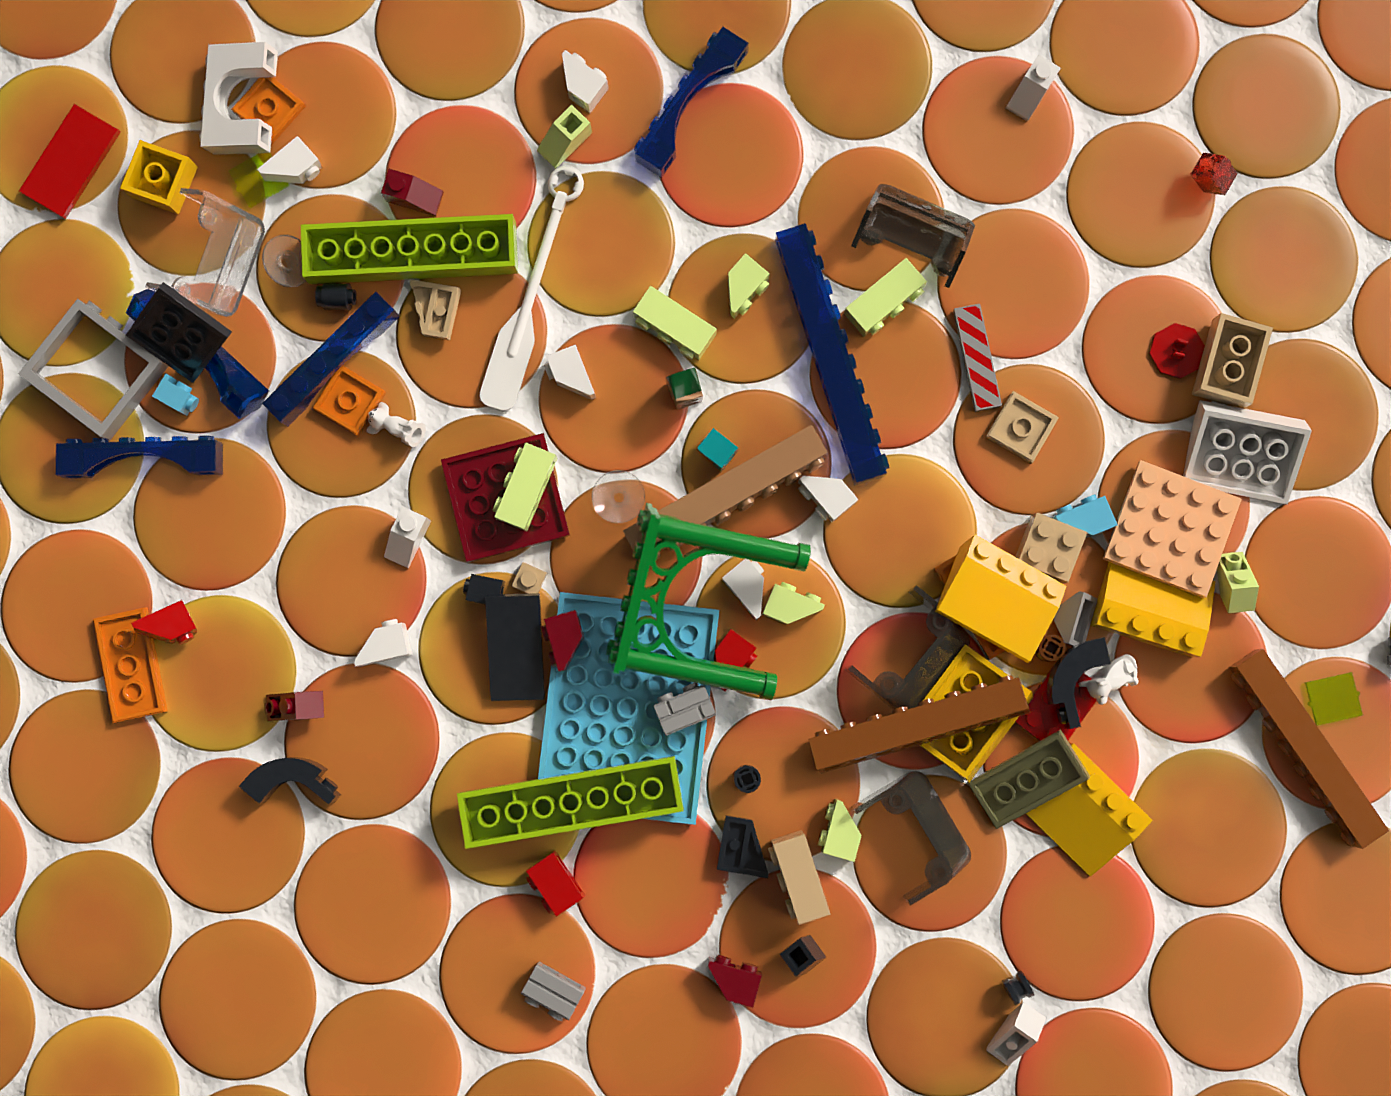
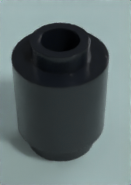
[315,283,357,310]

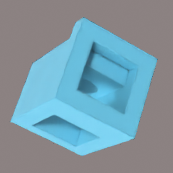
[152,374,199,416]

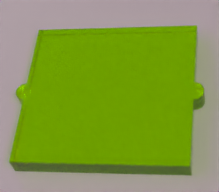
[229,152,290,208]
[1305,672,1363,726]

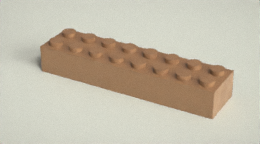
[623,425,828,560]

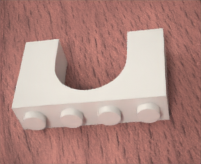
[199,42,278,155]

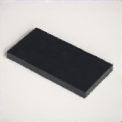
[485,593,545,701]

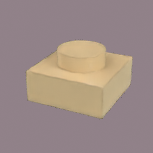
[512,562,548,594]

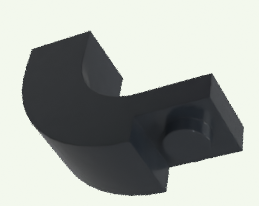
[1047,637,1111,729]
[239,757,341,804]

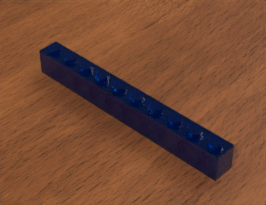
[775,223,889,486]

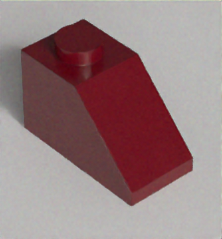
[381,168,444,217]

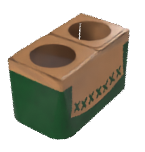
[666,367,703,410]

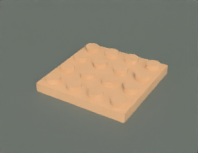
[1103,460,1242,598]

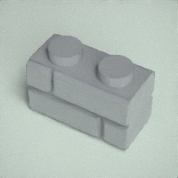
[654,683,716,736]
[521,961,586,1021]

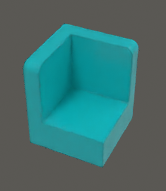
[698,428,738,472]

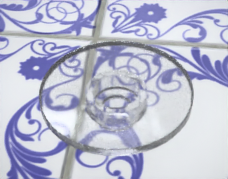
[262,235,306,287]
[592,470,645,523]

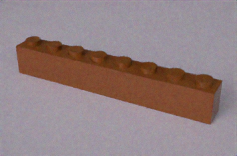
[1229,649,1390,849]
[809,675,1030,774]

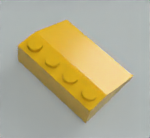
[935,534,1066,663]
[1090,562,1216,658]
[920,645,1033,783]
[1025,743,1153,877]

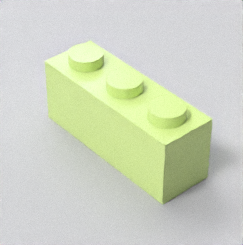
[844,258,927,337]
[633,286,717,360]
[493,443,558,532]

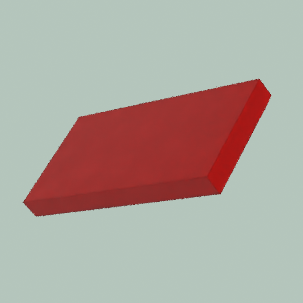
[19,104,121,219]

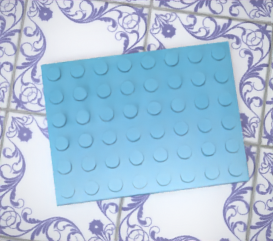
[538,592,719,825]

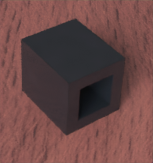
[463,574,506,605]
[780,935,826,977]

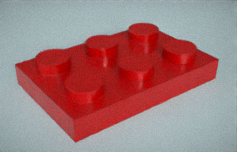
[1015,667,1097,741]

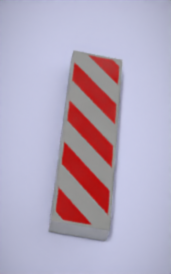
[953,303,1002,412]

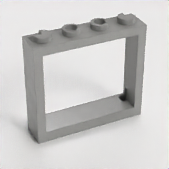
[18,299,168,441]

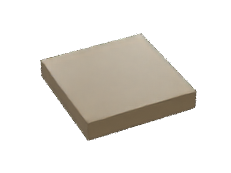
[986,391,1059,464]

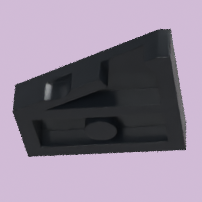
[717,815,769,878]

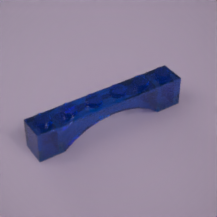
[634,26,749,178]
[126,285,269,419]
[262,292,400,427]
[56,435,223,479]

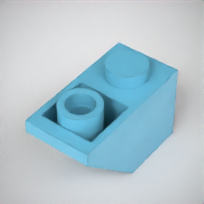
[1052,494,1118,538]

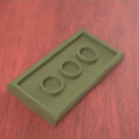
[968,730,1090,829]

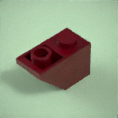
[541,610,584,672]
[265,691,324,721]
[708,955,762,1008]

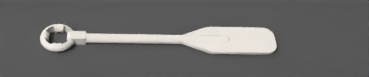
[480,166,584,411]

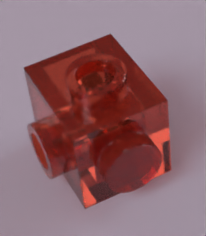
[1190,152,1238,196]

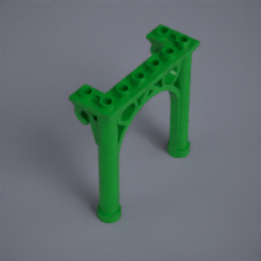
[606,503,811,700]

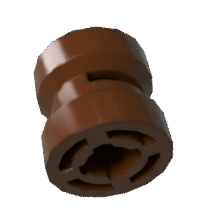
[1035,634,1066,662]

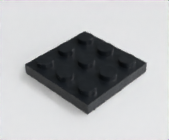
[126,282,232,383]

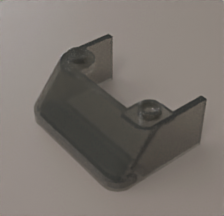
[851,184,975,288]
[845,585,970,710]
[851,771,971,905]

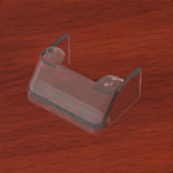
[145,188,265,317]

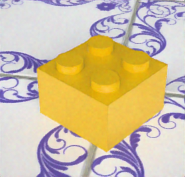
[120,140,198,215]

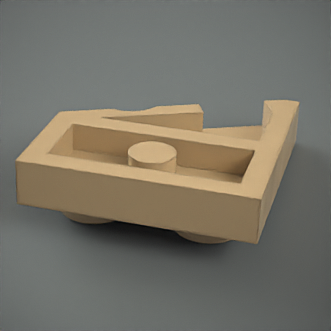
[410,280,461,341]

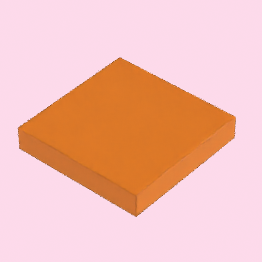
[231,77,306,145]
[312,364,386,437]

